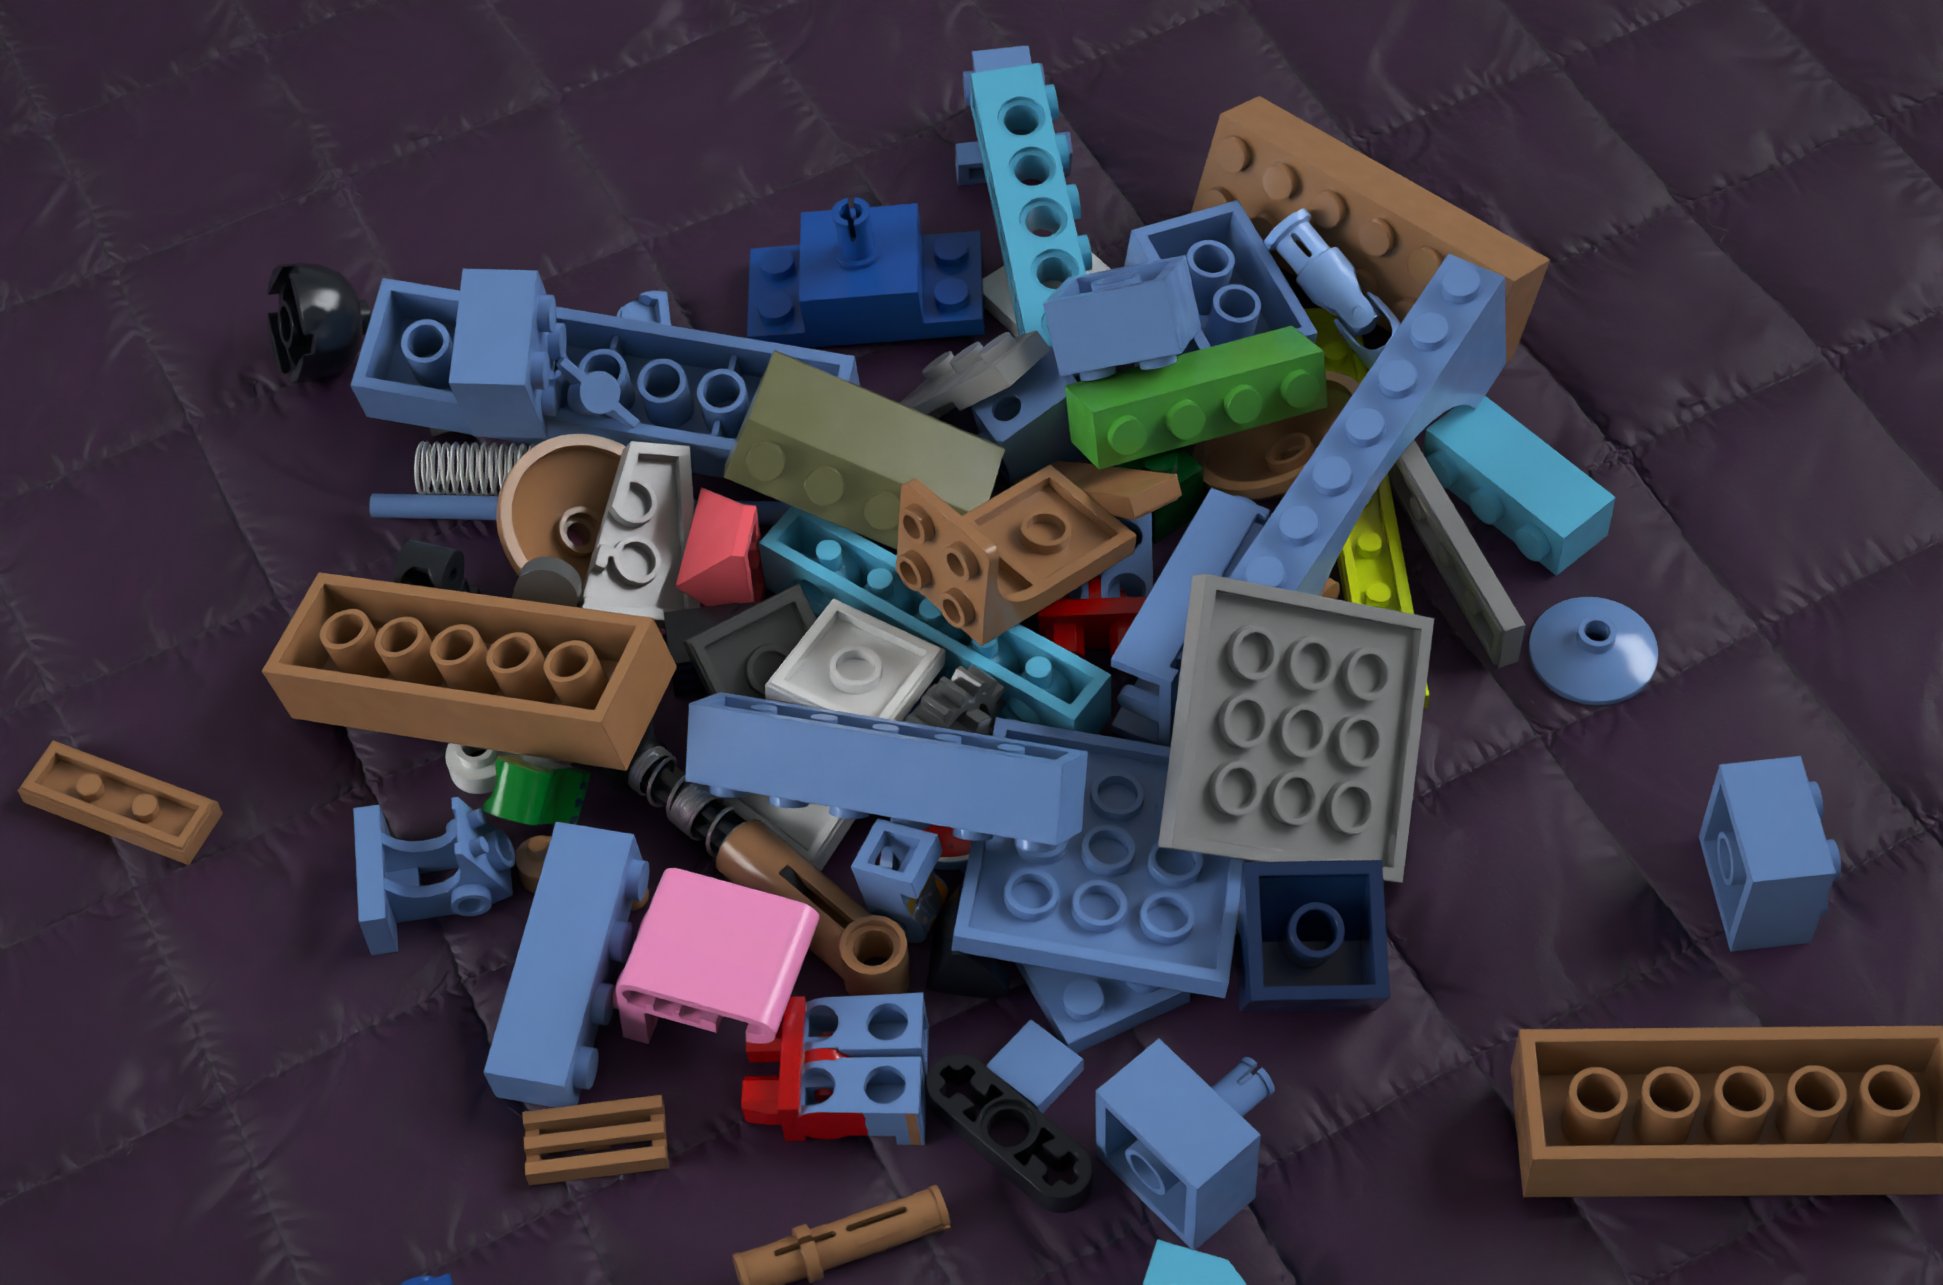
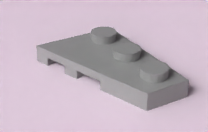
[900,330,1051,419]
[577,441,700,629]

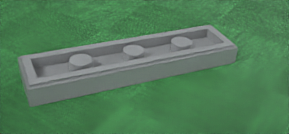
[1388,440,1525,668]

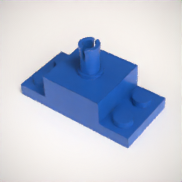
[747,197,985,348]

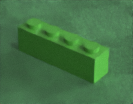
[1065,326,1328,470]

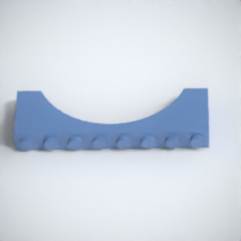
[1229,254,1506,596]

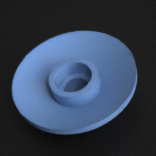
[1528,597,1658,706]

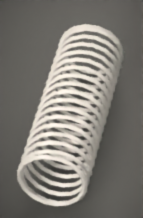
[414,441,535,496]

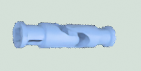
[1264,208,1401,370]

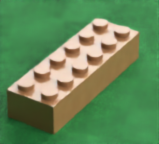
[1191,96,1550,364]
[262,572,677,771]
[1511,1026,1943,1197]

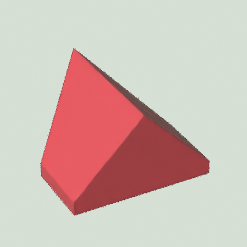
[675,487,766,607]

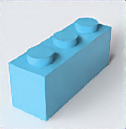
[1423,396,1616,576]

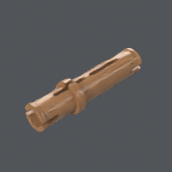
[732,1185,951,1285]

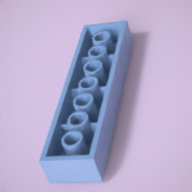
[350,278,860,478]

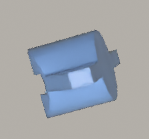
[556,357,640,429]

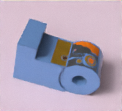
[851,818,949,943]

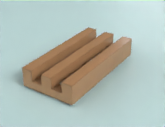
[523,1095,669,1186]

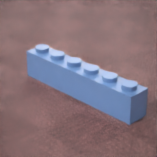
[685,692,1088,852]

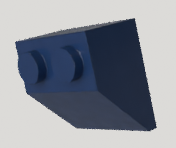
[1236,860,1390,1013]

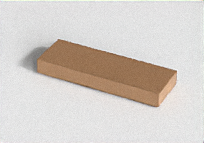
[1013,460,1182,520]
[17,740,223,865]

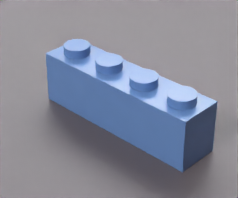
[483,822,649,1108]

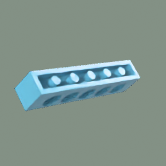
[970,63,1092,382]
[759,506,1111,734]

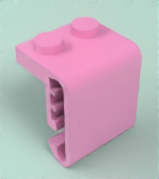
[612,868,820,1044]

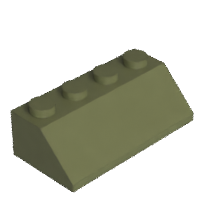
[724,350,1005,549]

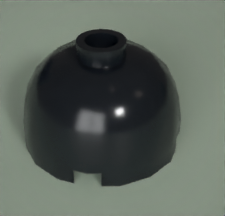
[267,263,371,383]

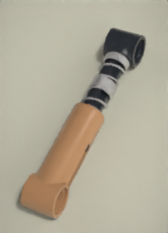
[595,721,911,996]

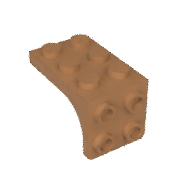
[896,465,1137,646]

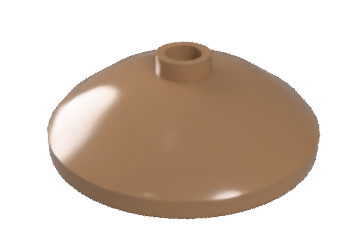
[1193,371,1360,502]
[496,434,626,599]

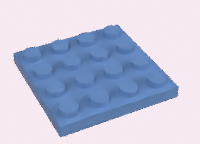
[951,717,1245,998]

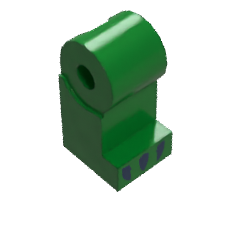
[482,755,592,825]

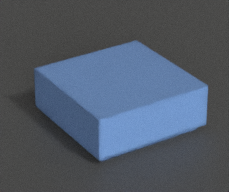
[986,1019,1084,1114]

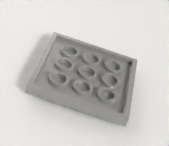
[1158,574,1434,883]

